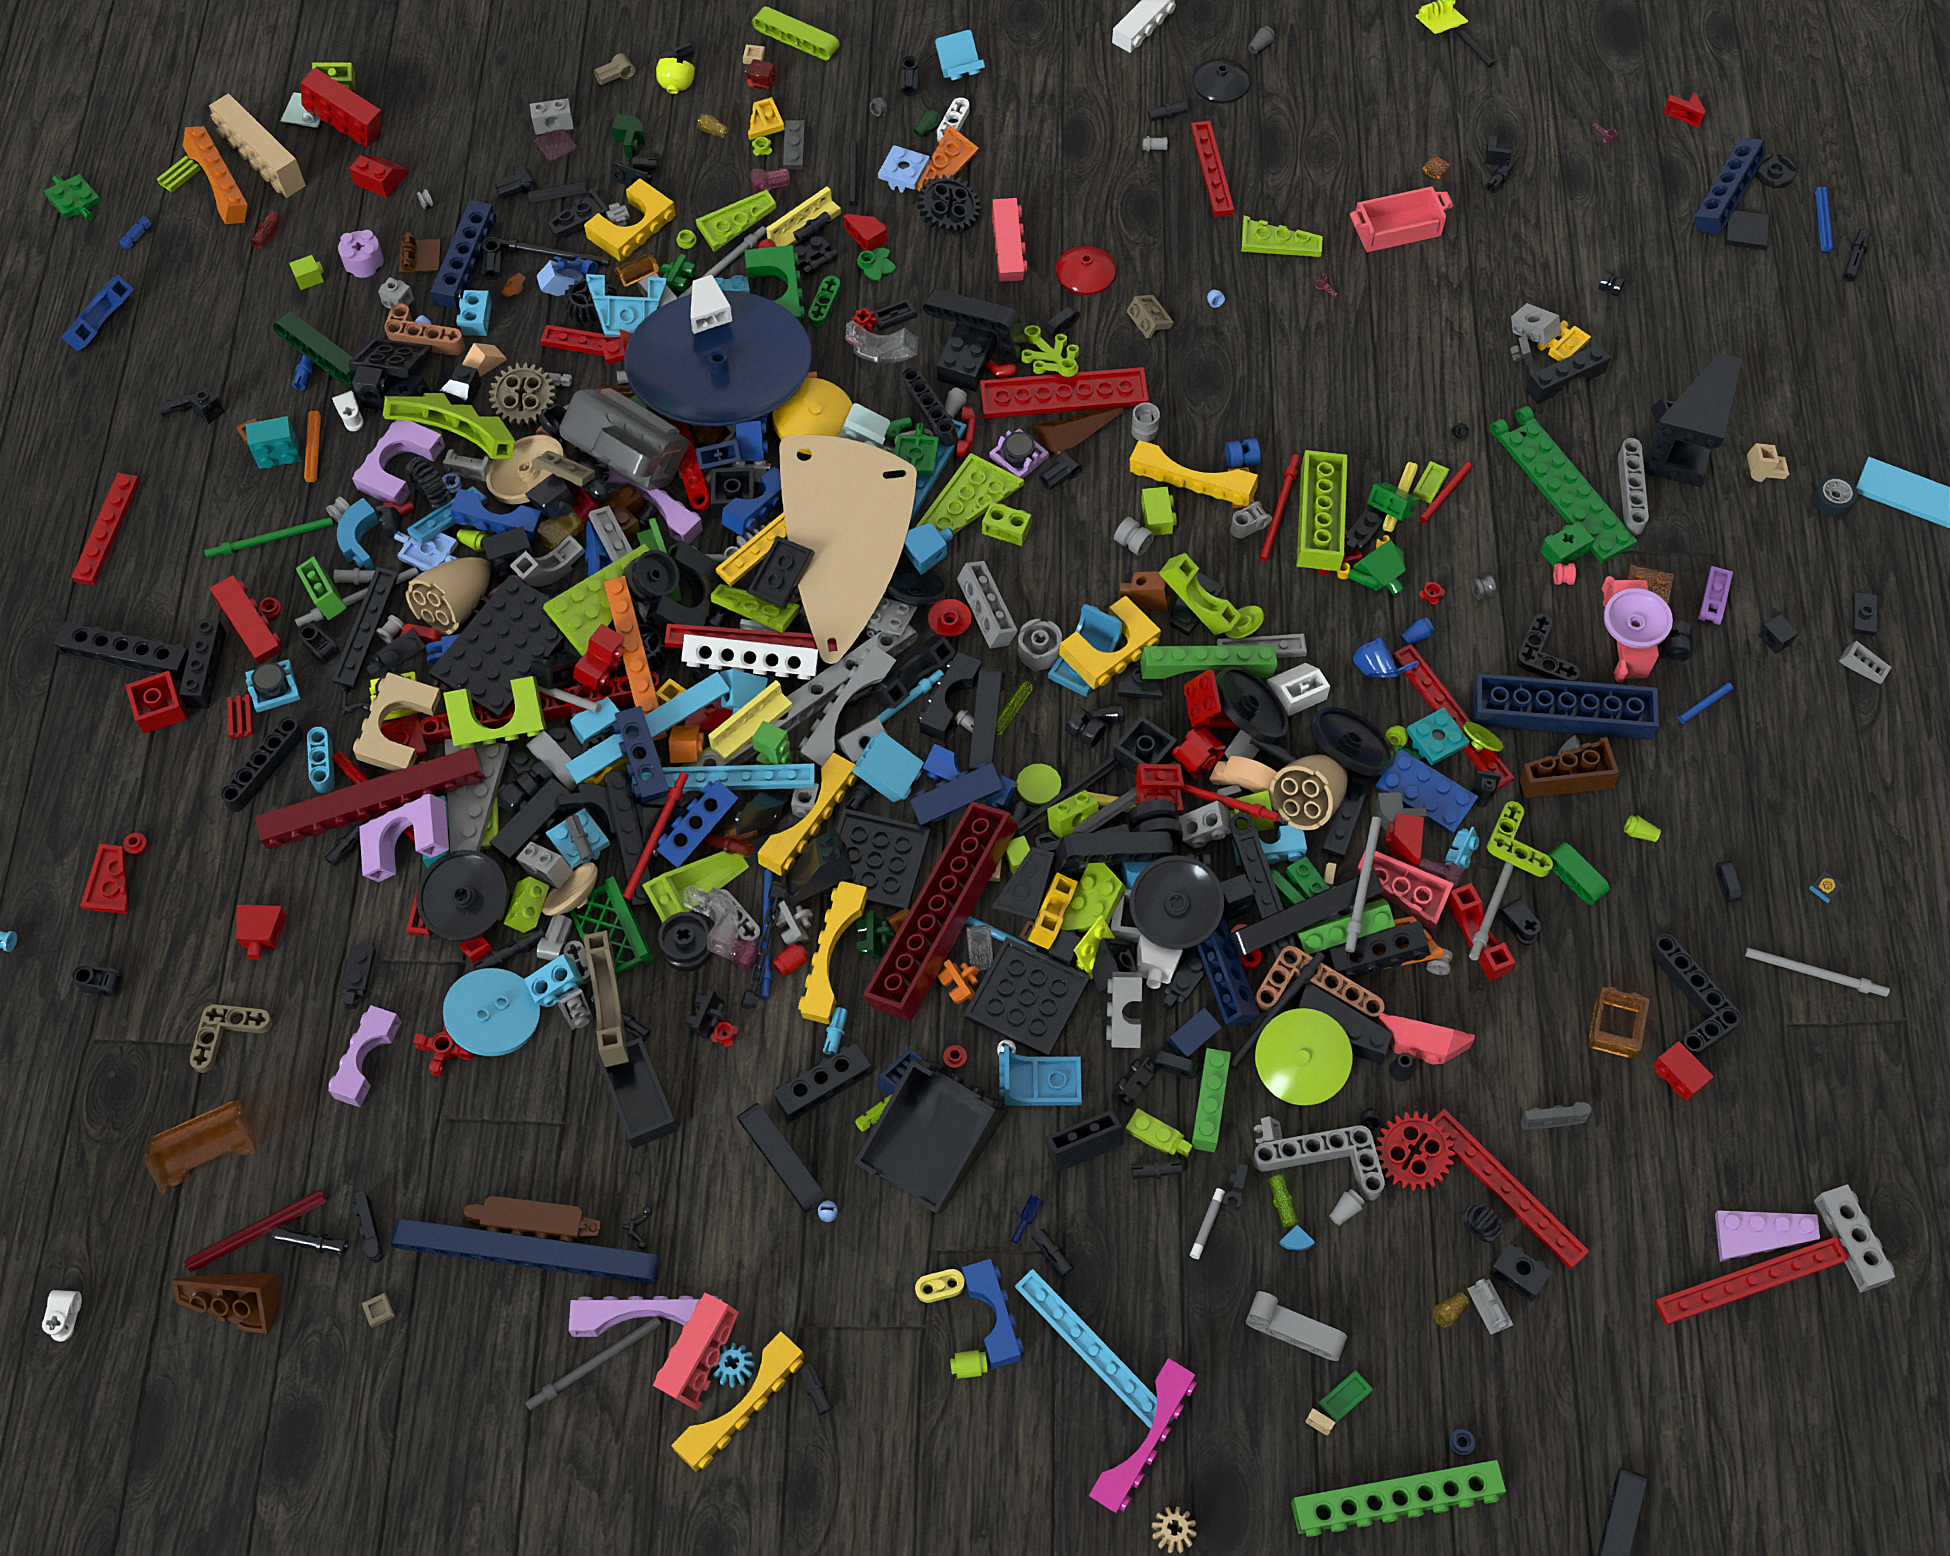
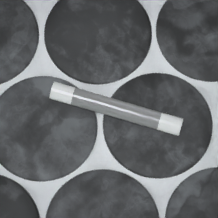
[1190,1188,1225,1259]

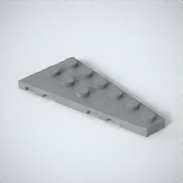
[445,739,510,853]

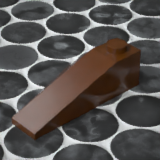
[1031,407,1123,455]
[172,1272,280,1334]

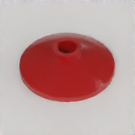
[928,599,971,637]

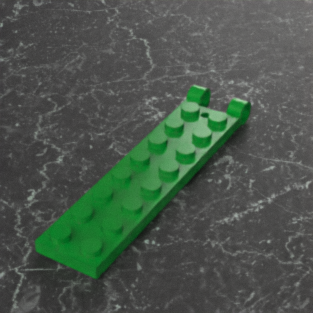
[1490,406,1637,564]

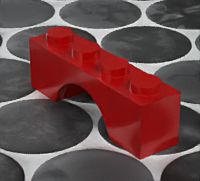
[1446,883,1516,982]

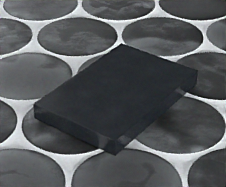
[747,536,815,610]

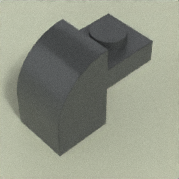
[1375,792,1427,831]

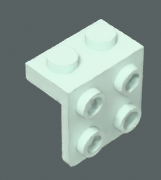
[838,403,890,448]

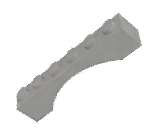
[797,645,896,770]

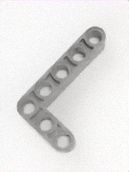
[1252,1126,1385,1200]

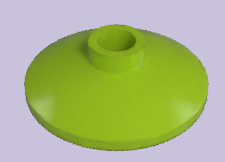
[1224,606,1264,639]
[1463,722,1503,752]

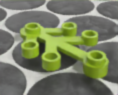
[1021,325,1079,377]

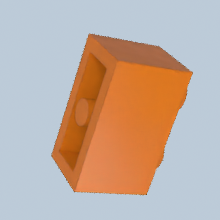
[669,725,705,763]

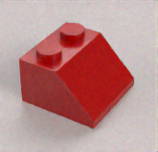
[349,155,409,198]
[1384,813,1424,868]

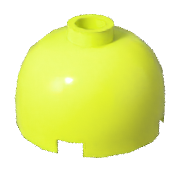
[656,58,695,94]

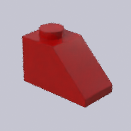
[844,214,888,251]

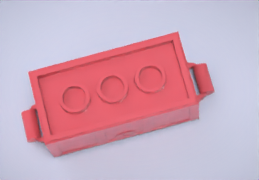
[1350,186,1453,252]
[1602,576,1659,683]

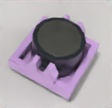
[990,429,1049,479]

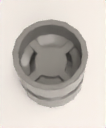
[1131,403,1160,442]
[1114,517,1154,556]

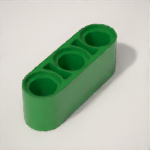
[1548,842,1610,905]

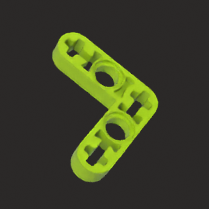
[1487,801,1553,877]

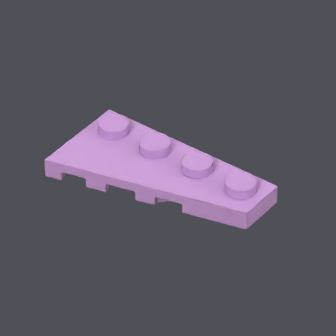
[1715,1211,1820,1262]

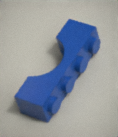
[61,275,134,351]
[721,467,783,536]
[450,489,542,542]
[923,744,1018,809]
[962,1259,1024,1369]

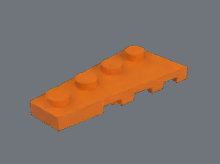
[916,125,979,191]

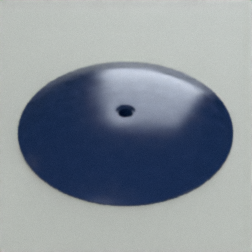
[624,290,812,426]

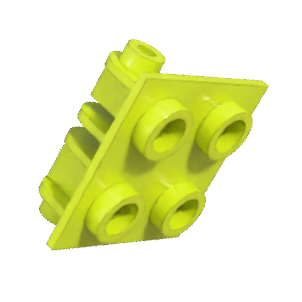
[1415,0,1468,34]
[1074,915,1115,979]

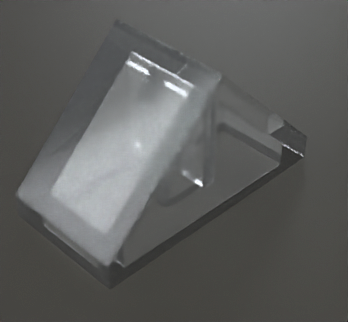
[966,924,993,971]

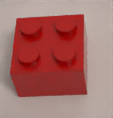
[125,671,187,734]

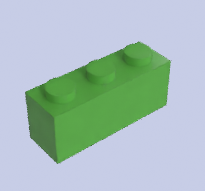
[296,556,347,620]

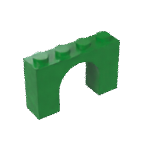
[744,245,805,323]

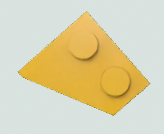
[748,97,785,140]

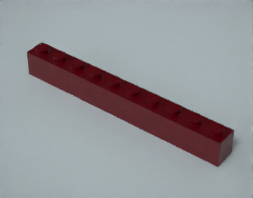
[255,747,486,849]

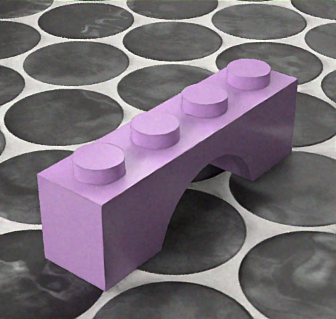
[328,1005,402,1107]

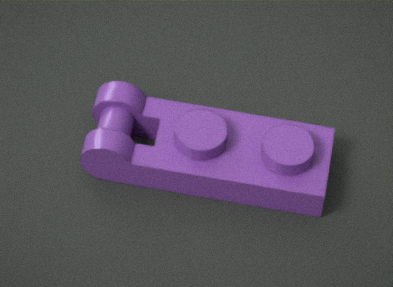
[1698,566,1733,625]

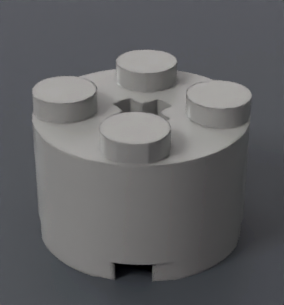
[1018,619,1062,672]

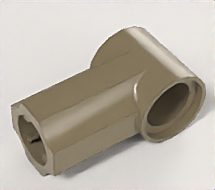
[594,53,635,85]

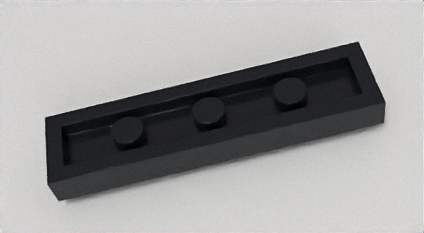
[1322,772,1371,859]

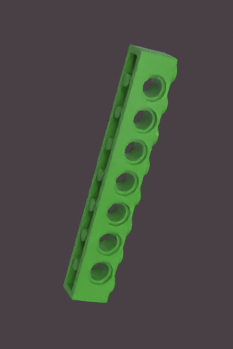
[1291,1460,1506,1537]

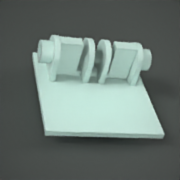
[281,92,321,128]

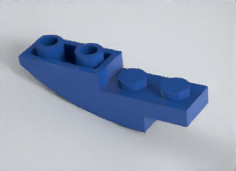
[585,520,613,577]

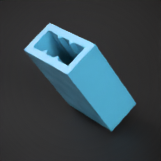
[852,731,924,802]

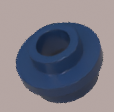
[1449,1429,1475,1456]

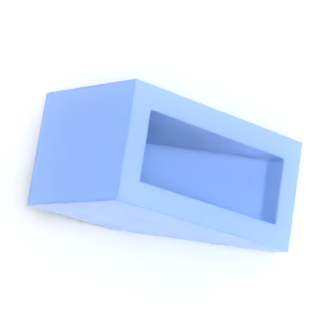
[536,260,585,296]

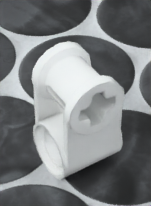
[332,390,364,431]
[42,1290,82,1342]

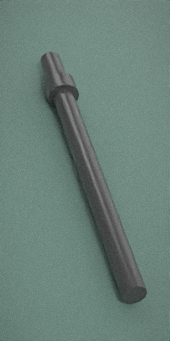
[525,1316,662,1411]

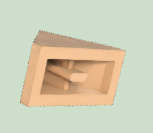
[462,343,507,377]

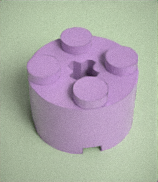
[338,230,384,278]

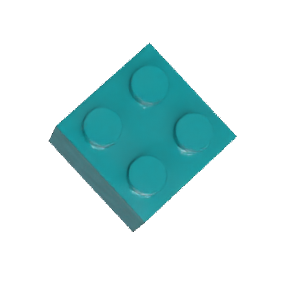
[245,416,301,469]

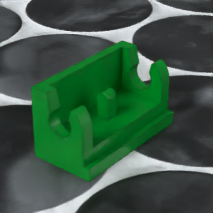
[1367,482,1420,521]

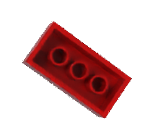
[300,67,381,147]

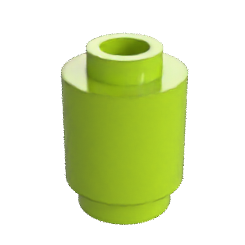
[950,1350,988,1379]

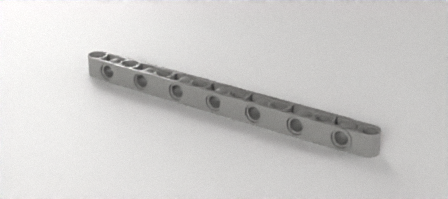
[641,624,918,807]

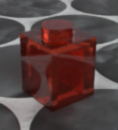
[745,59,776,91]

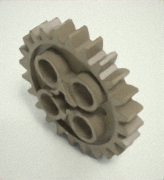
[489,363,557,428]

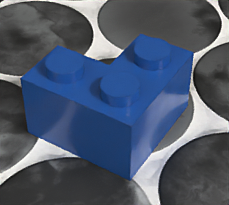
[735,415,768,461]

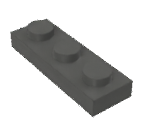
[783,120,805,170]

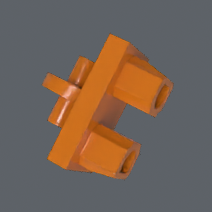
[937,959,979,1004]

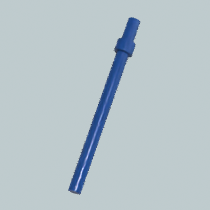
[758,869,774,1000]

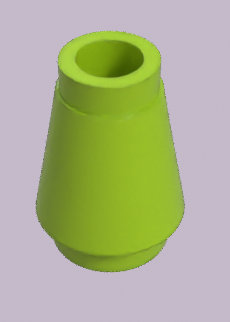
[457,529,489,552]
[1624,815,1661,842]

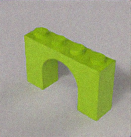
[443,676,546,750]

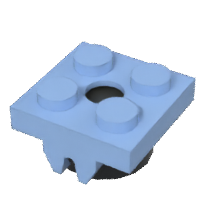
[878,145,930,193]

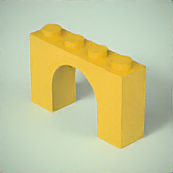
[584,178,676,262]
[1059,595,1161,690]

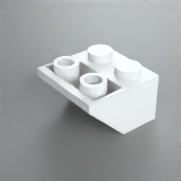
[1267,663,1330,716]

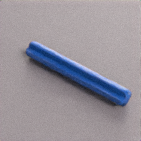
[1815,186,1833,252]

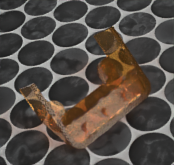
[144,1100,256,1195]

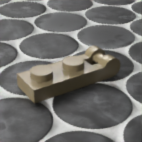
[533,451,595,486]

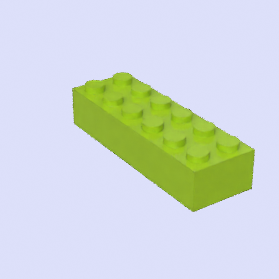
[1297,450,1347,571]

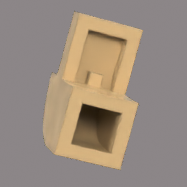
[1747,443,1789,482]

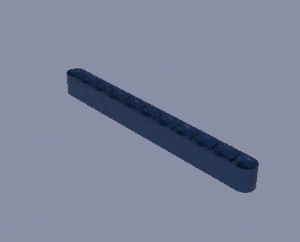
[391,1219,660,1284]

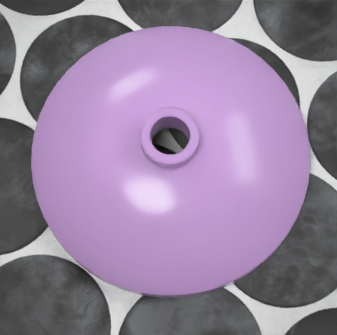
[1604,588,1673,648]

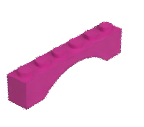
[1089,1358,1197,1514]

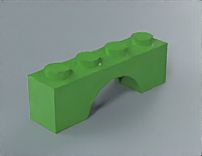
[1296,898,1395,954]
[1191,1048,1231,1152]

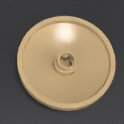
[486,435,567,504]

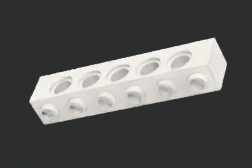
[682,634,819,680]

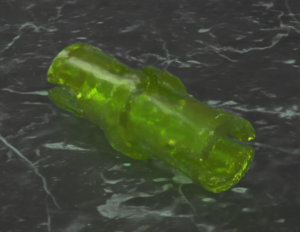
[1268,1175,1298,1227]

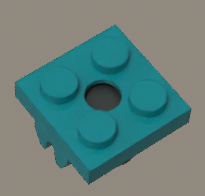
[1406,708,1470,766]

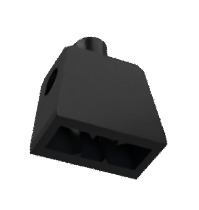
[525,473,577,520]
[636,803,685,857]

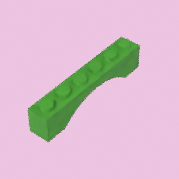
[1140,645,1277,679]

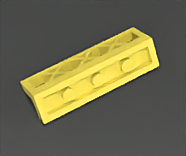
[766,187,841,247]
[708,681,793,762]

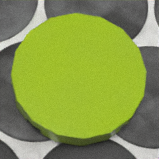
[1017,764,1061,807]

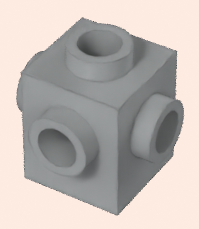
[378,277,414,309]

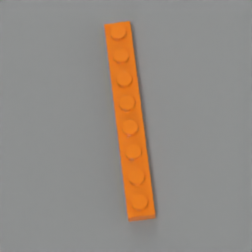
[604,576,667,741]

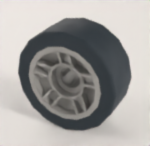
[1813,475,1858,517]

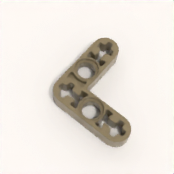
[190,1004,273,1073]

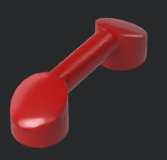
[957,406,976,457]

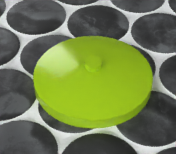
[1255,1008,1353,1105]

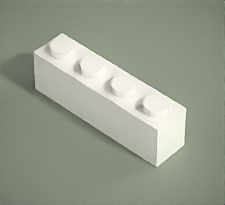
[1112,0,1176,53]

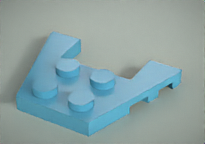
[586,274,666,337]

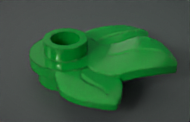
[857,248,896,281]

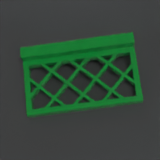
[570,876,654,975]

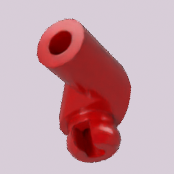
[986,360,1017,379]

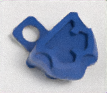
[1353,637,1420,677]

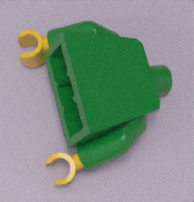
[1337,535,1406,595]

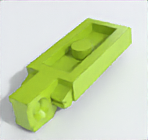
[1125,1108,1193,1158]

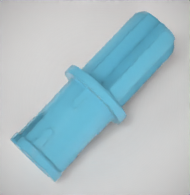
[823,1007,847,1055]

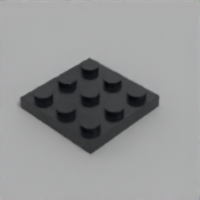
[349,338,432,378]

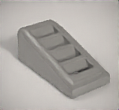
[1839,641,1892,684]

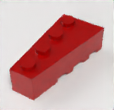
[210,575,282,665]

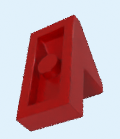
[1663,92,1706,127]
[601,329,633,365]

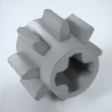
[606,203,630,227]

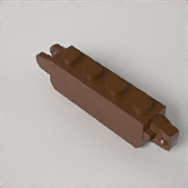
[463,1196,602,1243]

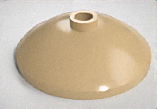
[541,862,598,916]

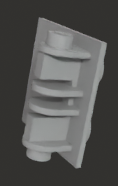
[865,597,917,638]

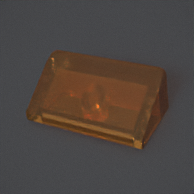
[613,253,659,287]

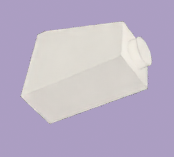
[691,275,732,334]

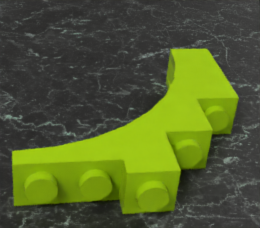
[383,393,515,459]

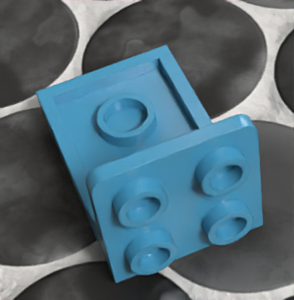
[1048,604,1122,697]
[999,1045,1082,1106]

